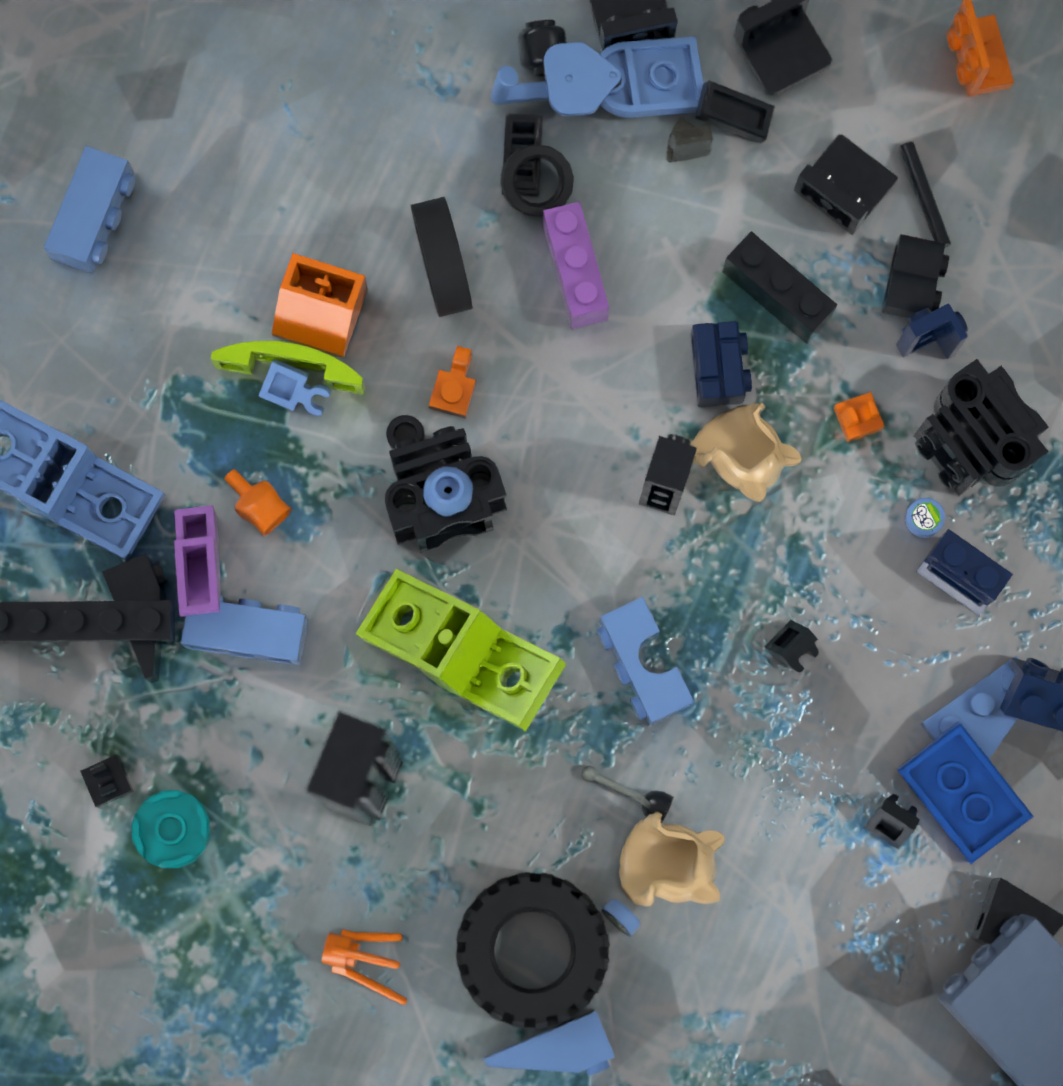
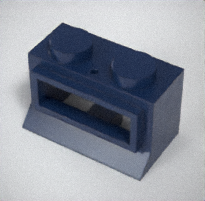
[916,529,1013,616]

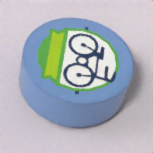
[905,498,945,538]
[601,899,640,937]

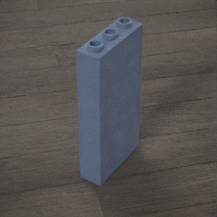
[937,914,1063,1086]

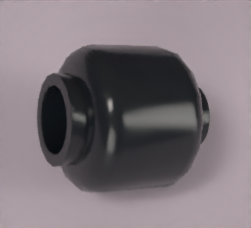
[518,20,567,76]

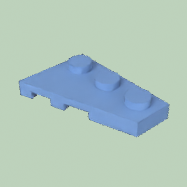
[921,656,1018,759]

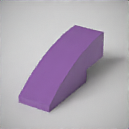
[174,505,220,616]

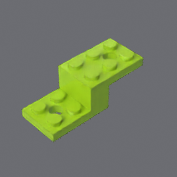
[356,569,567,731]

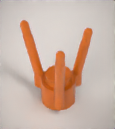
[322,929,407,1005]

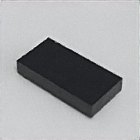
[695,80,775,143]

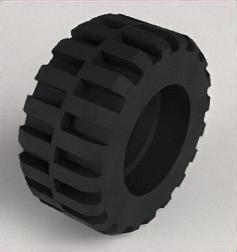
[456,872,610,1029]

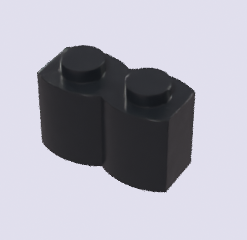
[882,234,950,318]

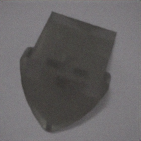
[666,118,713,162]

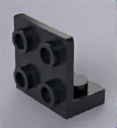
[589,0,678,51]
[794,134,898,235]

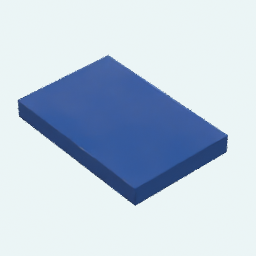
[897,721,1034,864]

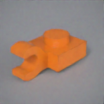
[429,346,476,418]

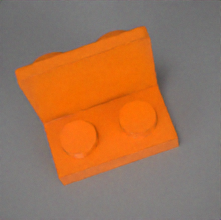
[947,0,1014,97]

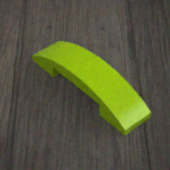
[211,341,365,395]

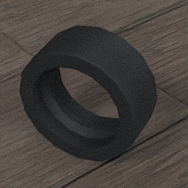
[500,144,574,217]

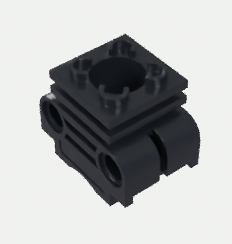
[913,359,1049,496]
[385,426,507,553]

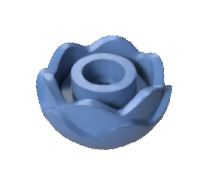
[423,466,473,516]

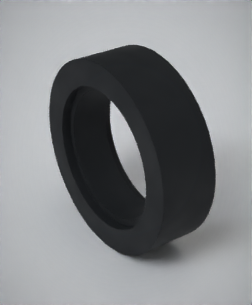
[411,197,473,317]

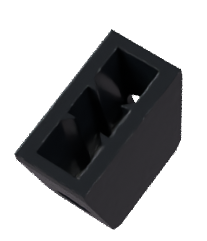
[972,878,1063,946]

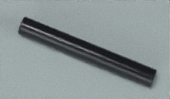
[899,141,951,248]

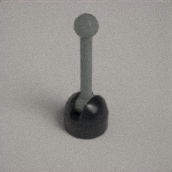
[582,766,674,823]

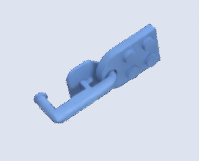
[490,36,703,118]

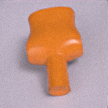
[224,469,292,537]

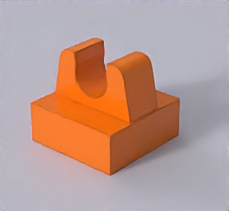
[834,392,885,442]

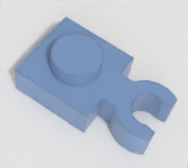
[258,359,332,416]

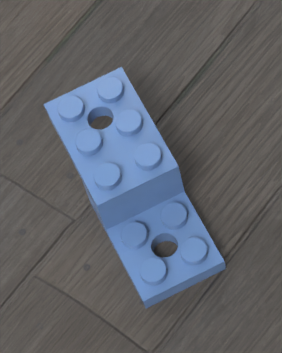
[0,400,166,561]

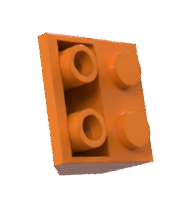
[271,253,368,358]

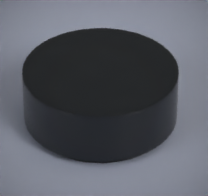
[386,415,425,450]

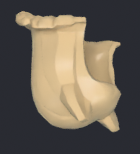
[691,403,802,502]
[619,812,725,906]

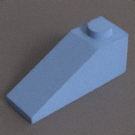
[484,1010,615,1076]

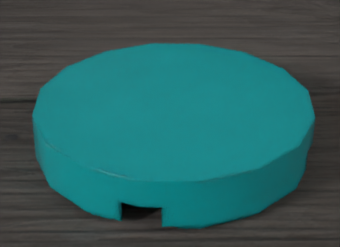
[132,790,211,869]

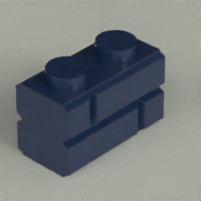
[690,321,752,407]

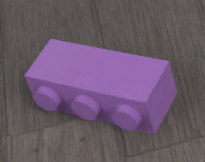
[543,202,609,330]

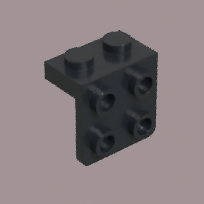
[733,0,832,96]

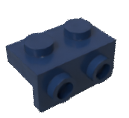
[896,303,968,359]
[1000,658,1063,731]

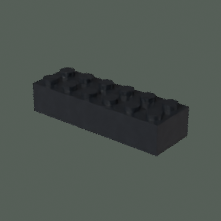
[306,711,403,826]

